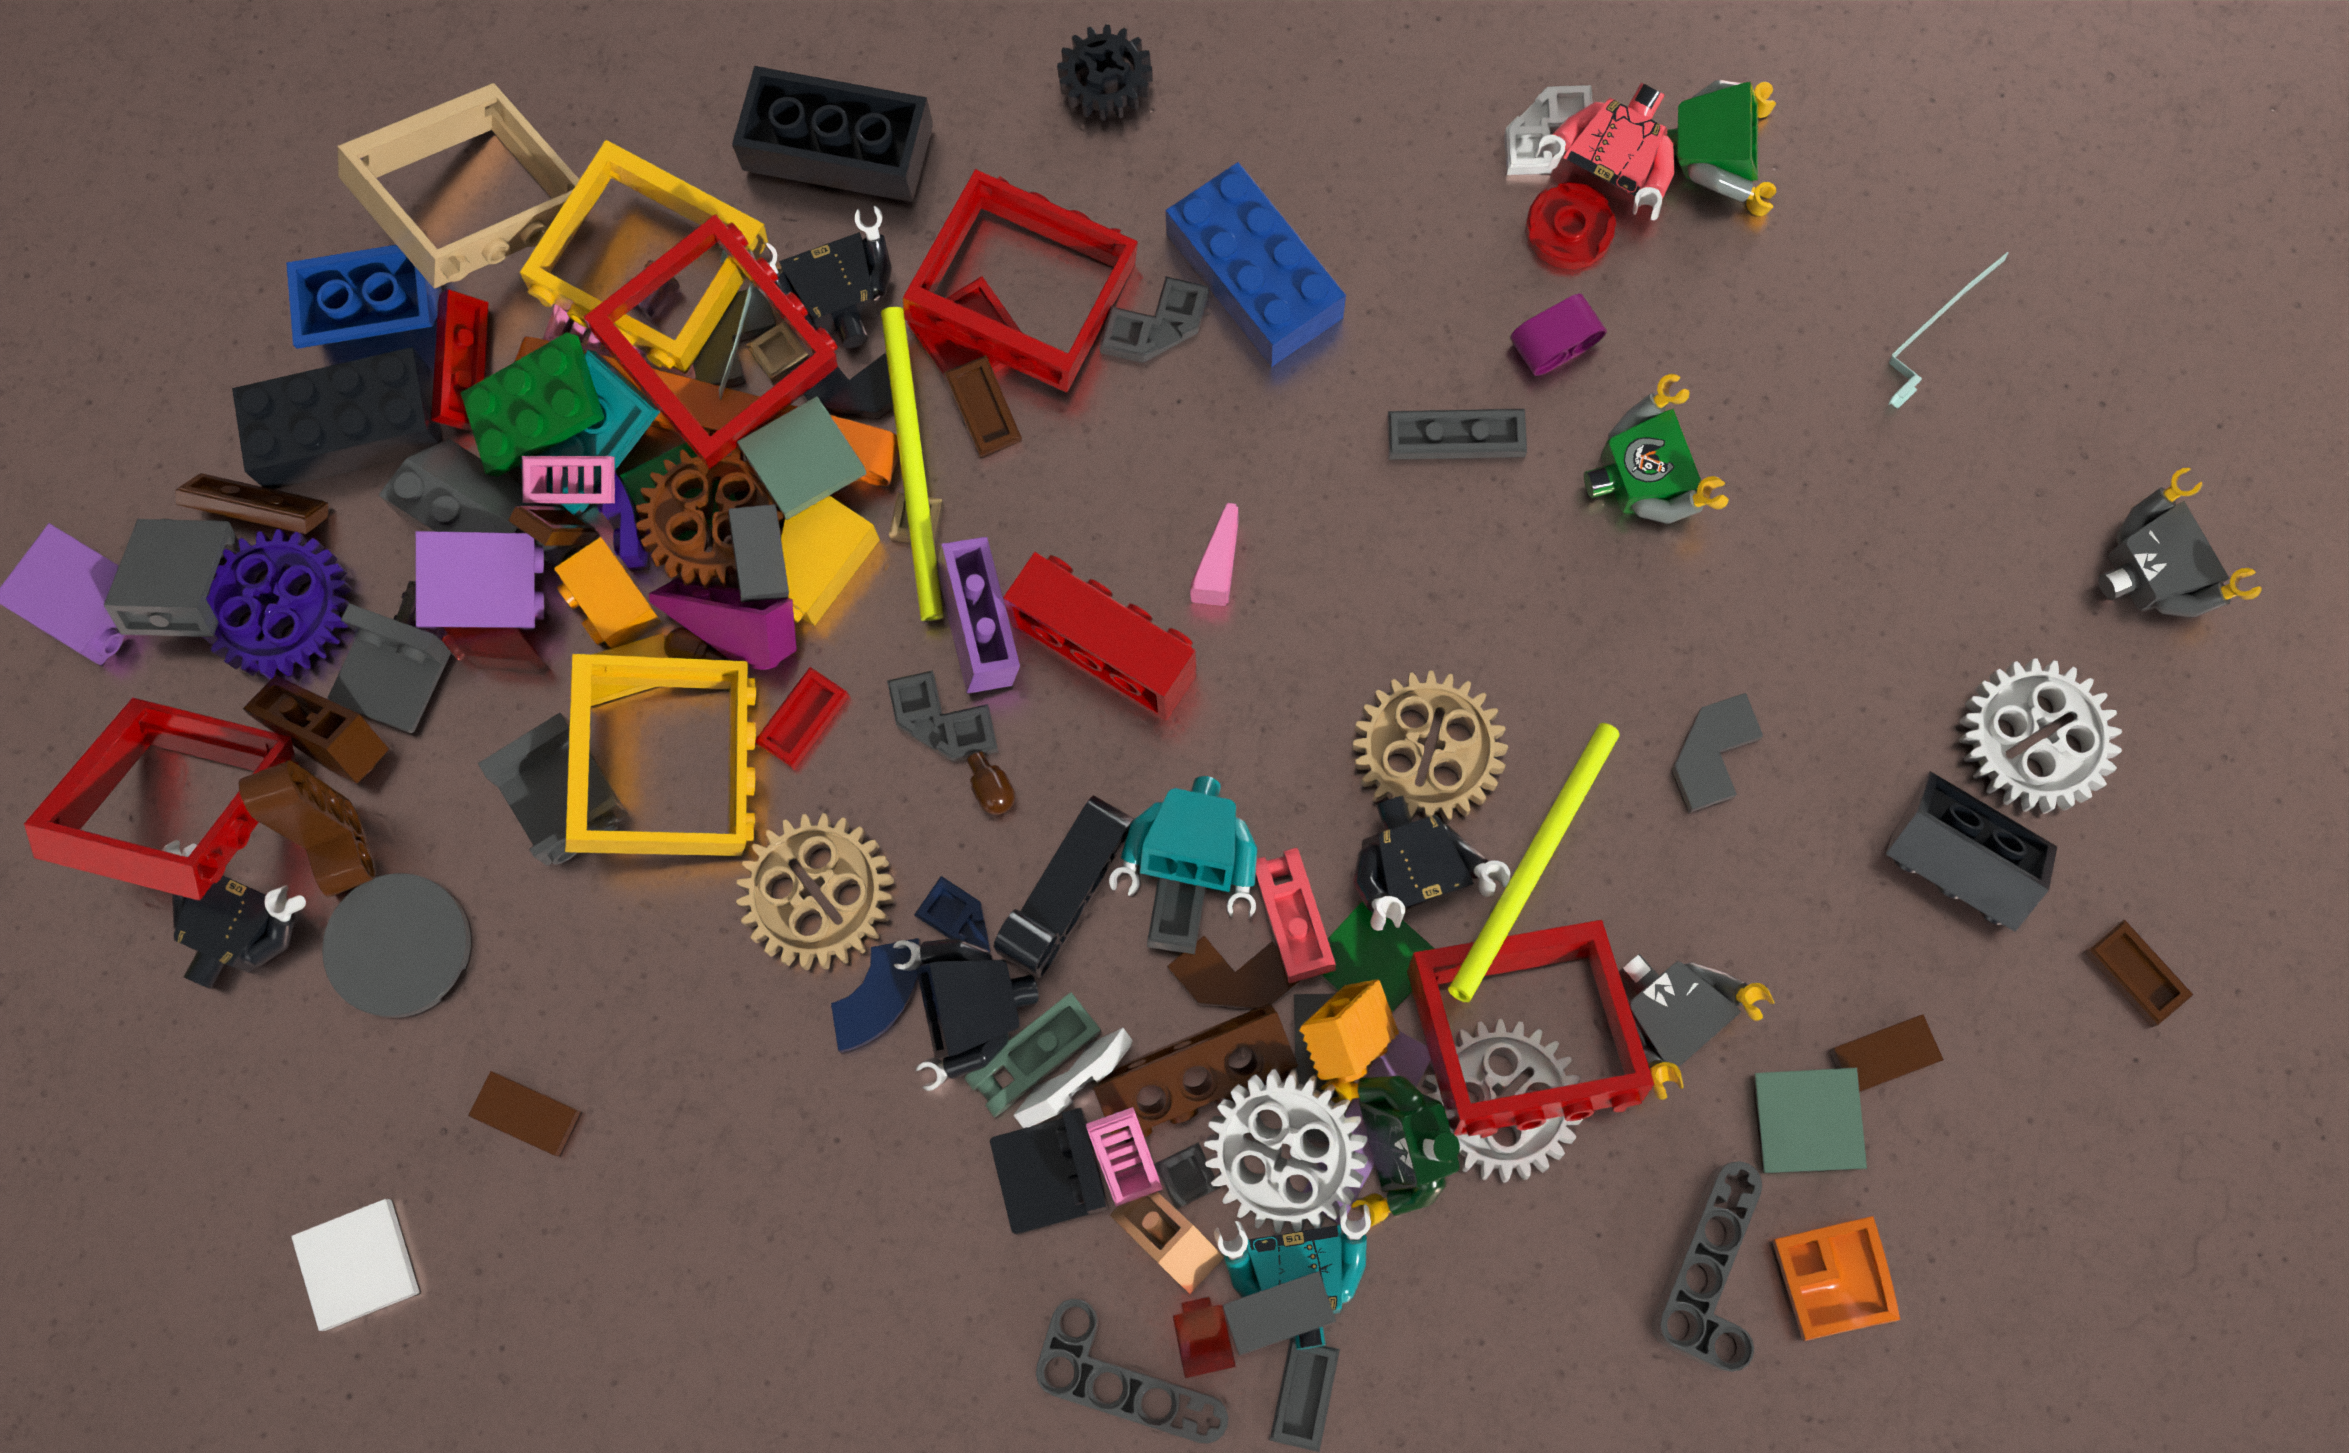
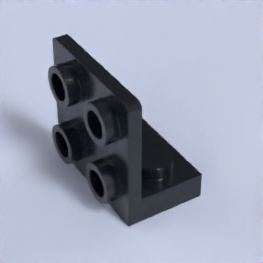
[990,1108,1109,1234]

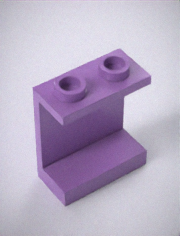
[0,523,124,666]
[416,531,544,630]

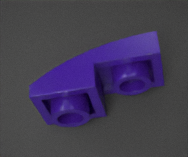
[596,473,649,571]

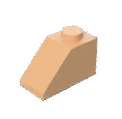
[1110,1192,1224,1294]

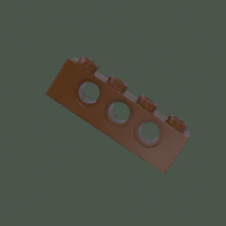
[1091,1003,1298,1143]

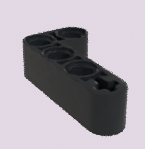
[993,795,1135,979]

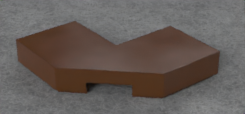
[1167,936,1303,1010]

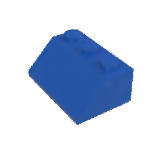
[286,245,442,349]

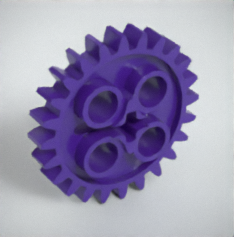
[202,529,352,679]

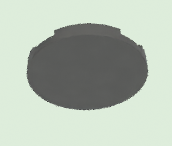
[322,873,471,1018]

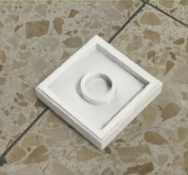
[291,1199,420,1331]

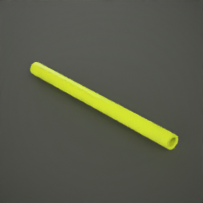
[881,307,944,621]
[1448,723,1620,1002]

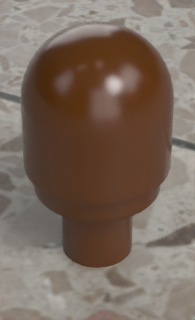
[664,627,729,660]
[967,752,1015,815]

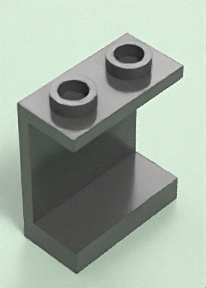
[104,519,240,637]
[478,713,628,866]

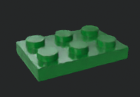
[461,332,604,477]

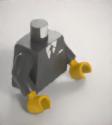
[2098,468,2262,618]
[1619,954,1775,1100]

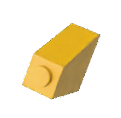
[781,496,880,627]

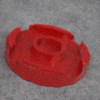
[1525,182,1616,270]

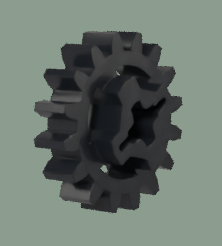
[1057,24,1153,120]

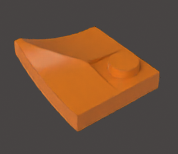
[1772,1216,1900,1342]

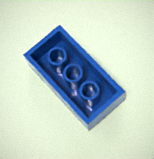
[1165,162,1346,367]

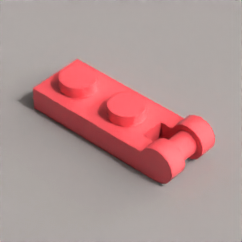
[1255,847,1336,984]

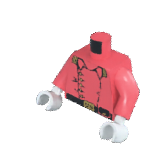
[1534,83,1674,220]

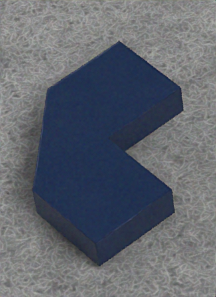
[914,876,992,956]

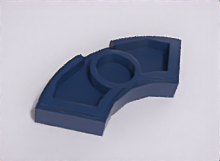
[831,938,921,1053]

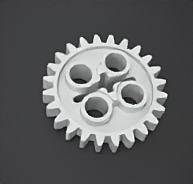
[1959,659,2122,814]
[1423,1019,1583,1182]
[1204,1069,1368,1234]

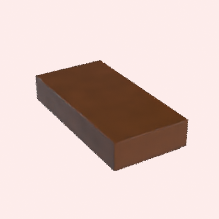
[944,355,1022,458]
[508,506,598,546]
[2084,919,2193,1027]
[1829,1014,1944,1092]
[468,1071,581,1157]

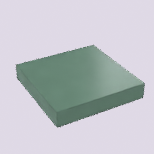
[737,396,866,520]
[1754,1068,1867,1173]

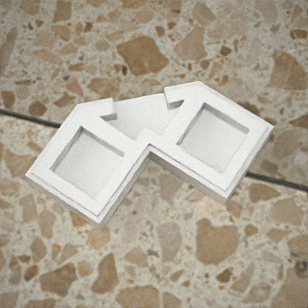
[1504,85,1593,175]
[1014,1028,1133,1128]

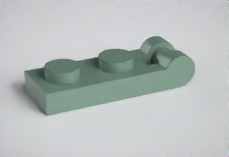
[964,992,1102,1117]

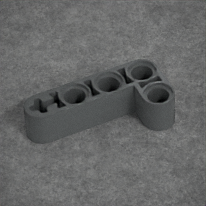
[1651,1161,1762,1372]
[1036,1299,1228,1444]

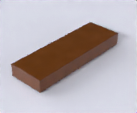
[175,473,328,534]

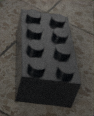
[732,66,933,202]
[232,347,443,489]

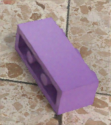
[937,537,1020,694]

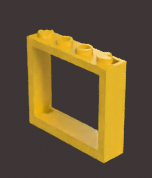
[520,140,768,374]
[565,654,756,856]

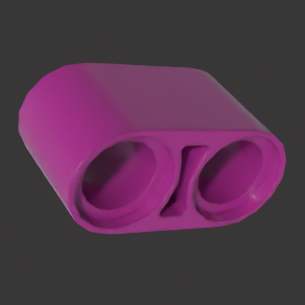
[1510,293,1607,376]

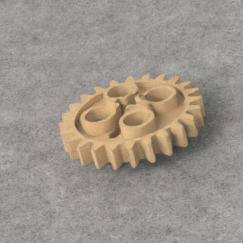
[1352,671,1508,823]
[736,813,894,970]

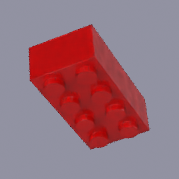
[1003,552,1196,721]

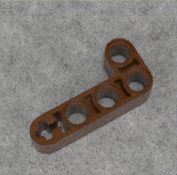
[239,760,376,897]

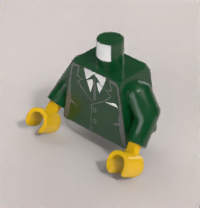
[1321,1075,1460,1227]

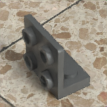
[327,603,452,733]

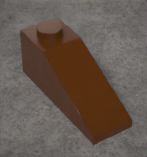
[243,675,389,784]

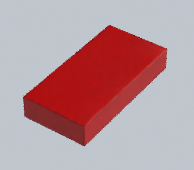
[755,667,850,771]

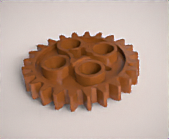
[636,447,785,589]

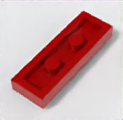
[431,289,489,432]

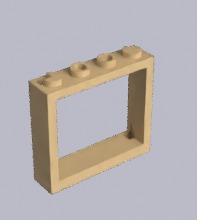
[338,83,587,289]

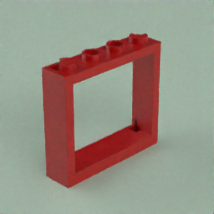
[903,169,1138,393]
[584,214,838,469]
[24,697,299,901]
[1407,920,1654,1139]

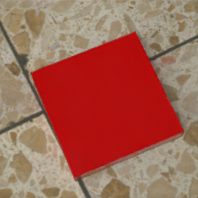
[907,276,1022,384]

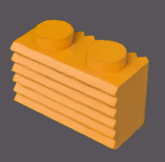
[1299,979,1399,1083]

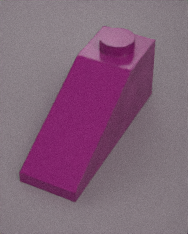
[649,578,797,670]

